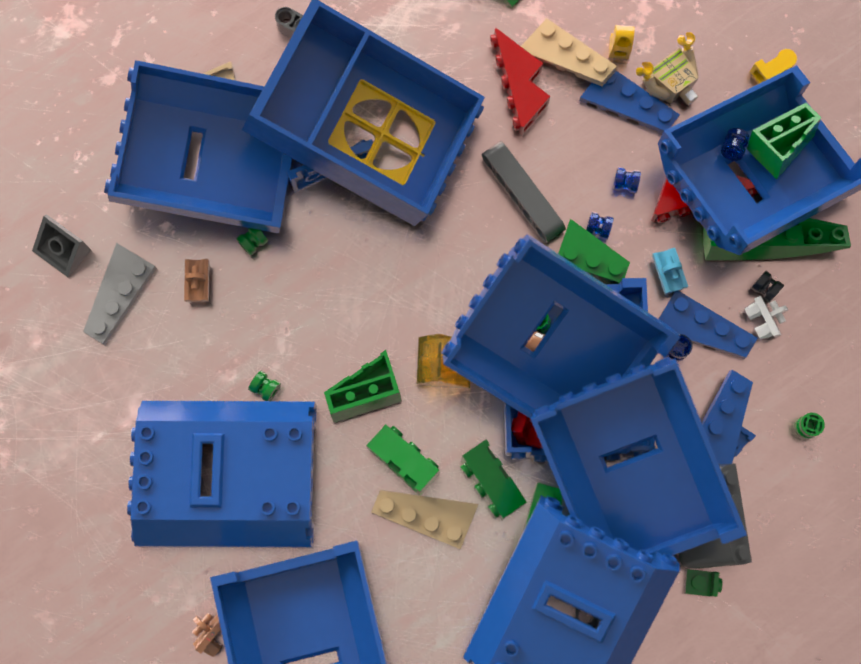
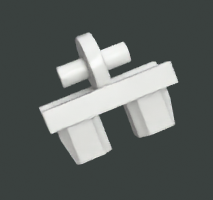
[745,296,788,340]

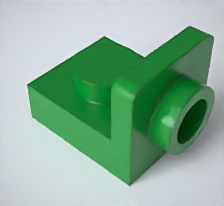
[684,569,723,597]

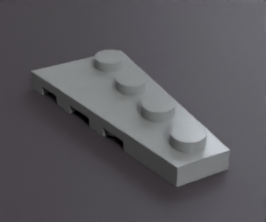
[83,243,157,345]

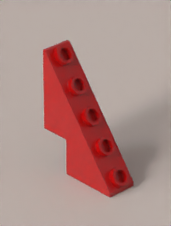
[490,28,550,136]
[651,175,758,223]

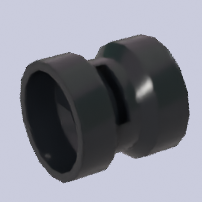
[751,271,784,303]

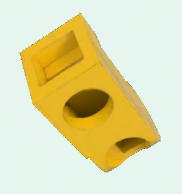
[609,25,635,59]
[750,49,797,84]

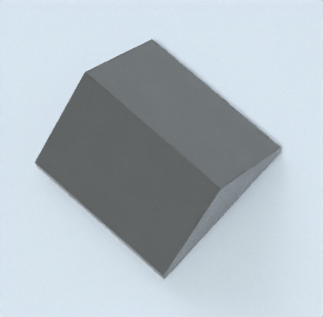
[32,214,91,277]

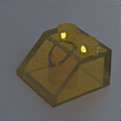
[417,334,470,388]

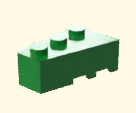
[746,103,822,179]
[558,218,630,284]
[324,350,402,423]
[366,424,440,496]
[460,439,527,520]

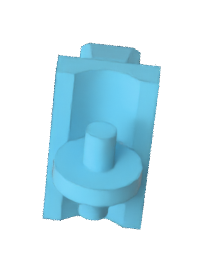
[652,247,688,294]

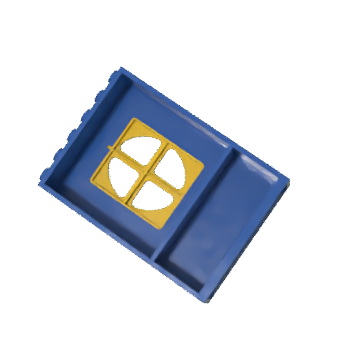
[242,0,485,226]

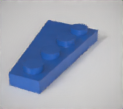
[579,71,680,134]
[287,139,373,193]
[659,291,758,359]
[702,370,753,464]

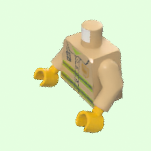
[636,32,698,105]

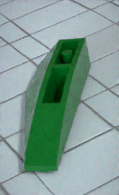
[703,218,851,260]

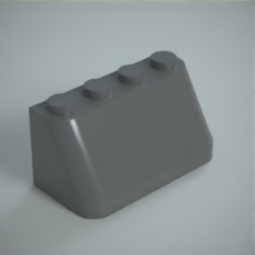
[679,463,752,569]

